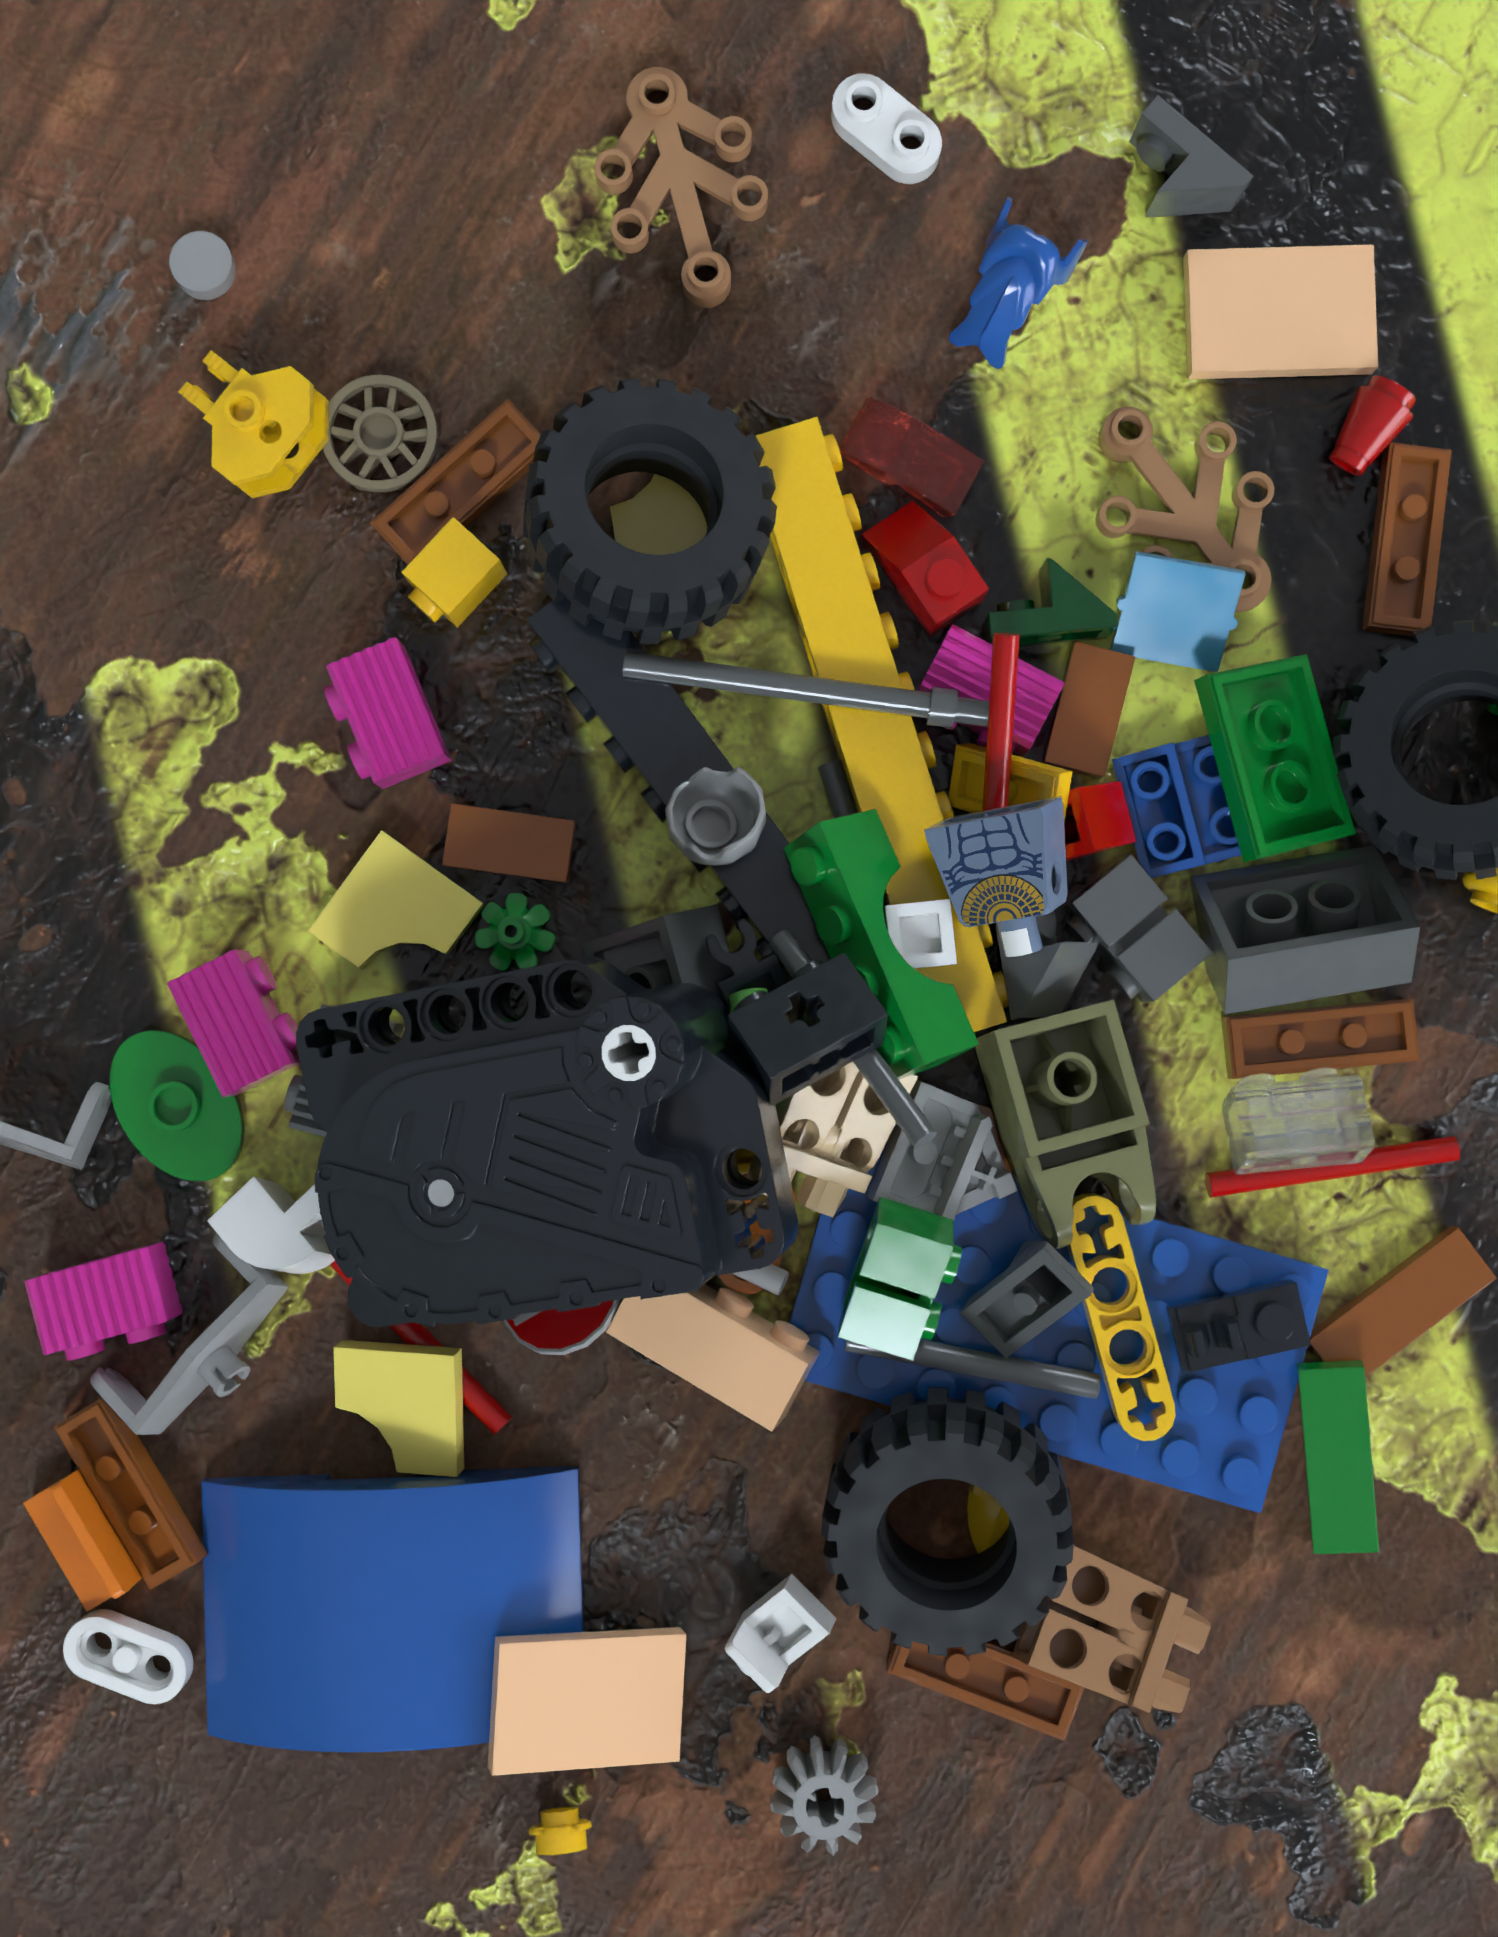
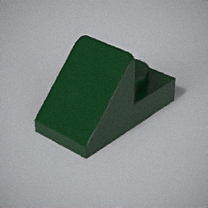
[982,558,1118,647]

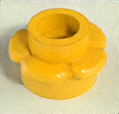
[529,1807,592,1855]

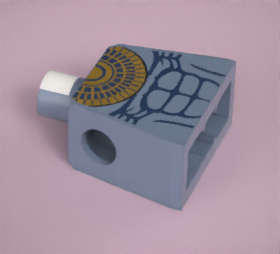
[924,796,1068,957]

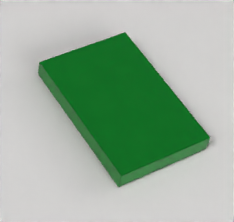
[1194,654,1356,863]

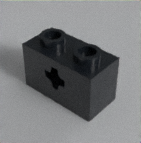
[728,953,888,1106]

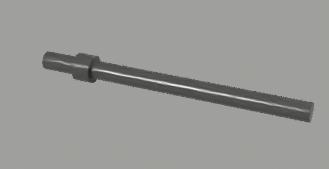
[623,651,989,728]

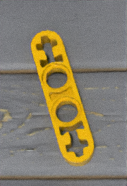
[1067,1193,1176,1441]

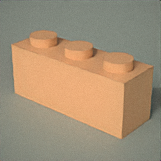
[606,1284,820,1432]

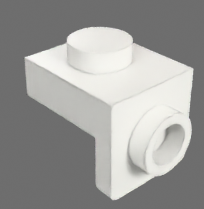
[725,1573,837,1693]

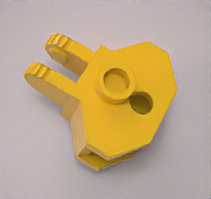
[178,350,329,498]

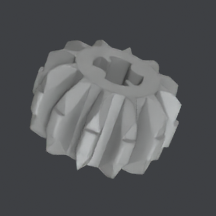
[770,1735,878,1856]

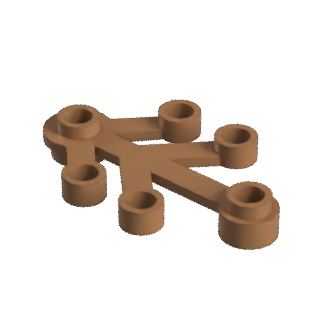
[594,67,768,308]
[1095,407,1274,613]

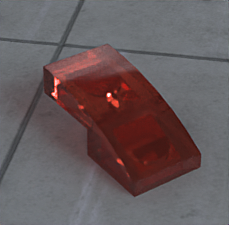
[839,397,984,517]

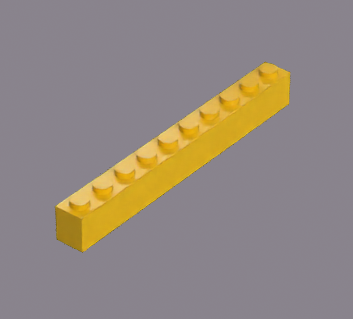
[756,417,1009,1032]

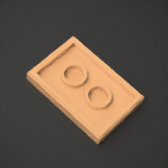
[1183,245,1378,379]
[488,1627,686,1776]

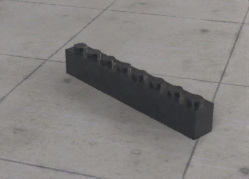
[527,598,831,977]

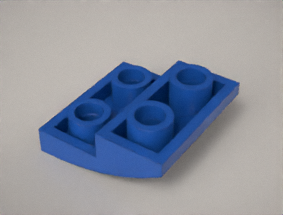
[1112,735,1241,878]

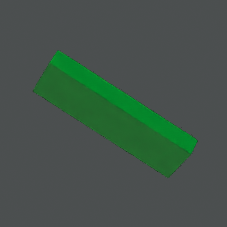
[1296,1360,1379,1554]

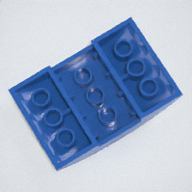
[201,1466,584,1752]

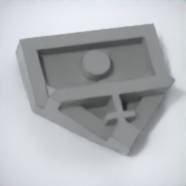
[866,1080,1018,1220]

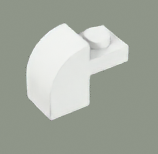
[207,1176,335,1274]

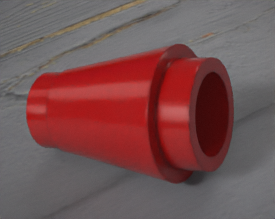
[1329,375,1416,476]

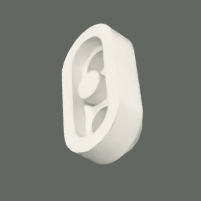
[831,74,942,184]
[63,1609,193,1704]

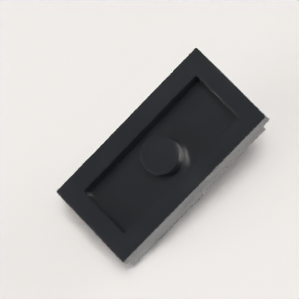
[1166,1279,1311,1372]

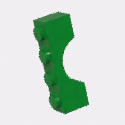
[783,809,979,1079]

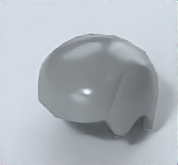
[665,767,766,866]

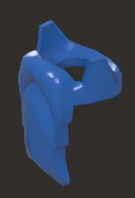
[948,196,1088,369]

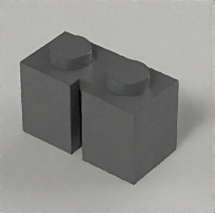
[1063,855,1213,1002]

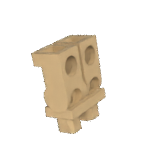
[747,1062,918,1217]

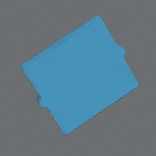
[1110,551,1246,672]

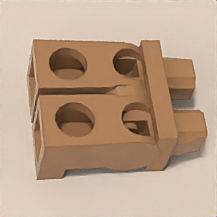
[1011,1546,1211,1713]

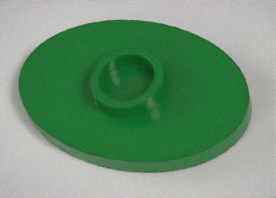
[109,1031,245,1181]

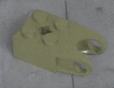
[975,999,1156,1250]

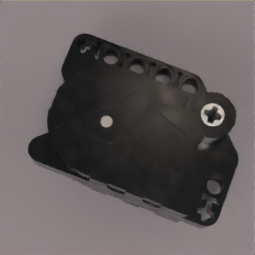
[296,957,798,1327]

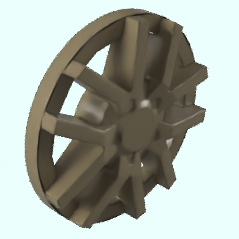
[323,375,439,492]

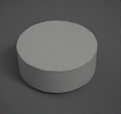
[169,231,236,300]

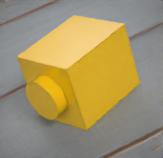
[402,517,507,628]

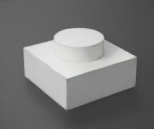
[884,899,957,969]

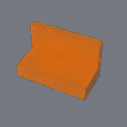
[23,1469,143,1612]

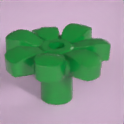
[475,893,556,971]

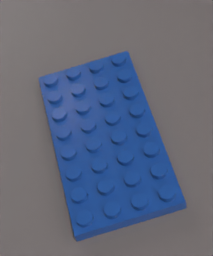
[788,1141,1329,1513]

